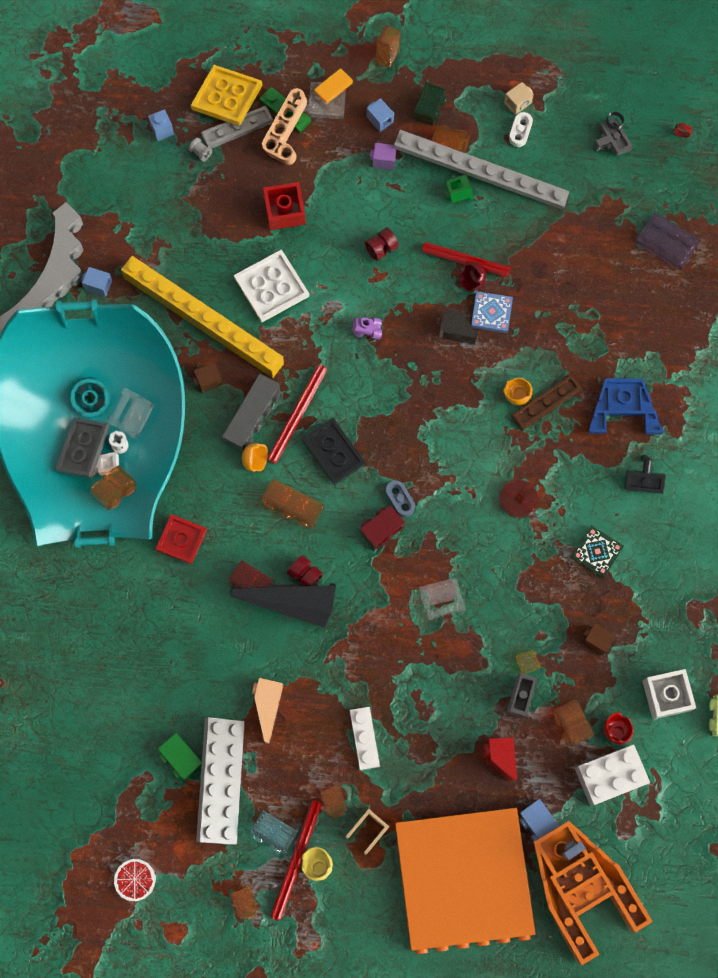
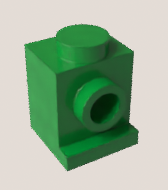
[444,174,473,204]

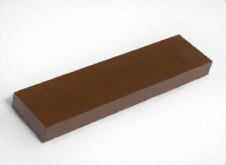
[511,374,583,431]

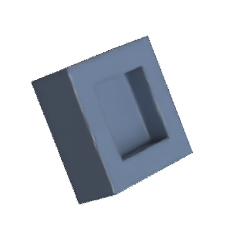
[561,840,586,861]

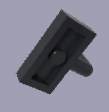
[624,454,666,494]

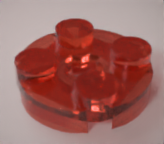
[499,480,538,518]

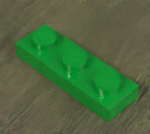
[259,87,311,134]

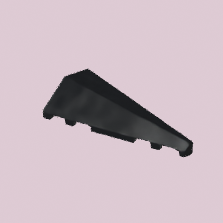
[230,583,336,627]

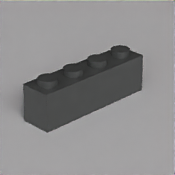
[222,374,281,452]

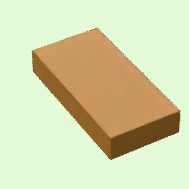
[314,68,353,105]

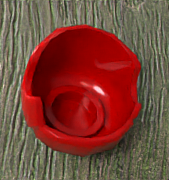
[603,712,634,745]

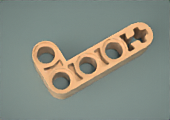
[262,88,307,165]

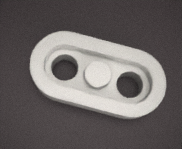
[509,112,533,147]

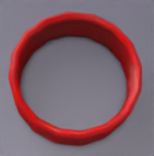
[674,123,692,138]

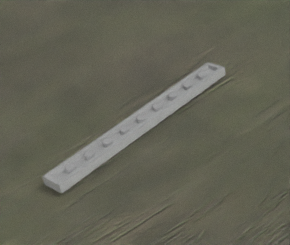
[394,130,569,210]

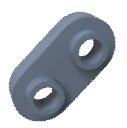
[386,481,415,517]

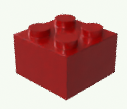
[263,182,306,230]

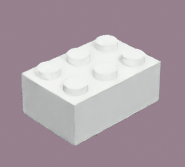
[575,745,650,806]

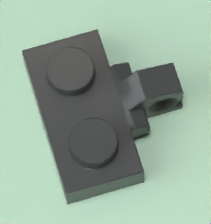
[594,118,633,156]

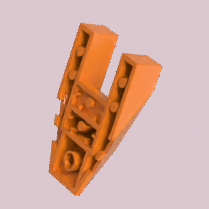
[534,821,653,965]

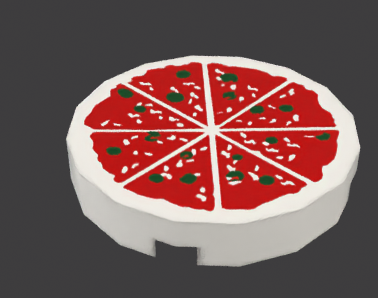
[114,859,156,901]

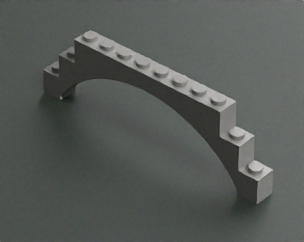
[0,202,84,333]

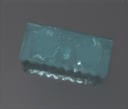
[250,810,298,855]

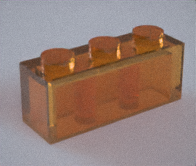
[262,478,324,529]

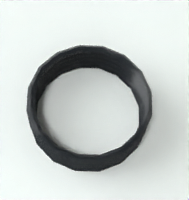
[606,112,624,130]

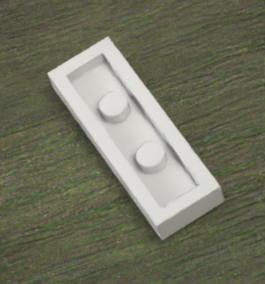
[350,707,380,770]

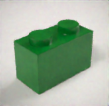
[158,733,202,781]

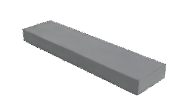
[201,106,273,149]

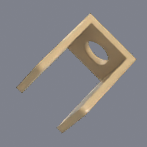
[345,809,389,856]

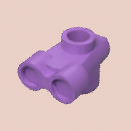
[352,317,382,339]

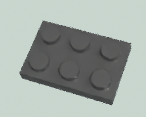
[55,417,110,479]

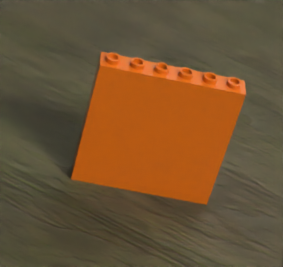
[395,808,536,954]

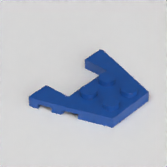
[588,378,663,435]

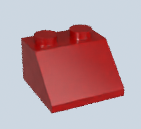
[482,737,517,782]

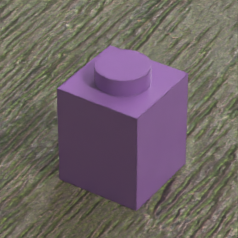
[370,143,396,170]

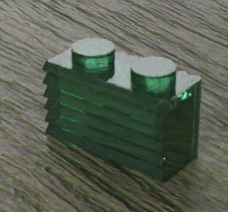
[413,82,448,126]

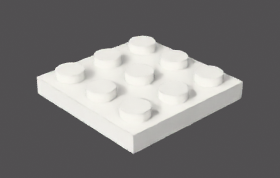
[234,250,309,323]

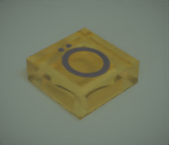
[515,649,541,674]

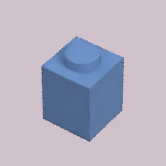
[366,98,394,132]
[148,109,174,141]
[81,267,112,297]

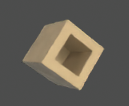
[504,82,534,115]

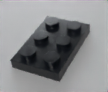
[302,418,366,486]

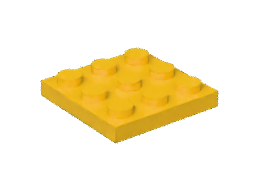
[191,65,262,126]

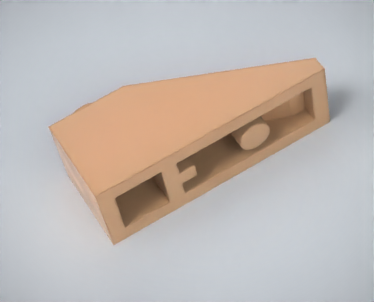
[252,678,283,744]

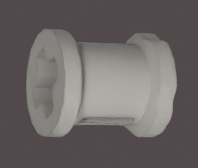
[188,138,213,162]

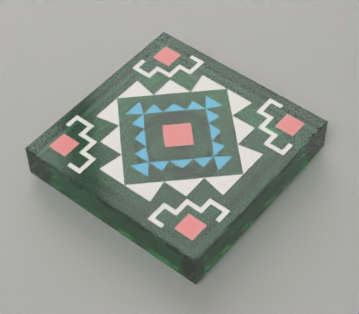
[571,526,624,579]

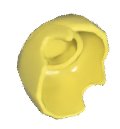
[302,847,333,881]

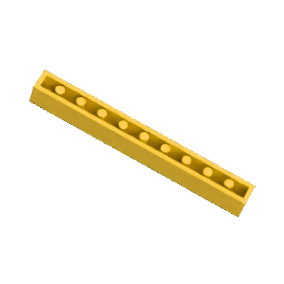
[121,256,284,378]

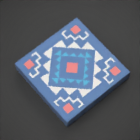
[471,292,513,333]

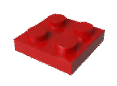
[156,514,207,565]

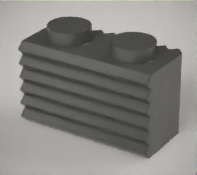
[506,673,538,719]

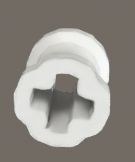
[109,431,129,454]

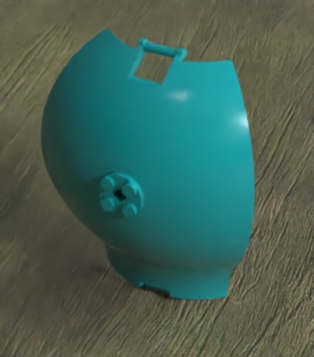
[0,299,185,548]

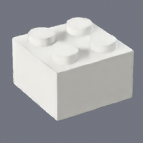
[642,669,696,719]

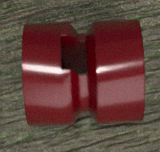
[364,227,399,261]
[287,555,324,587]

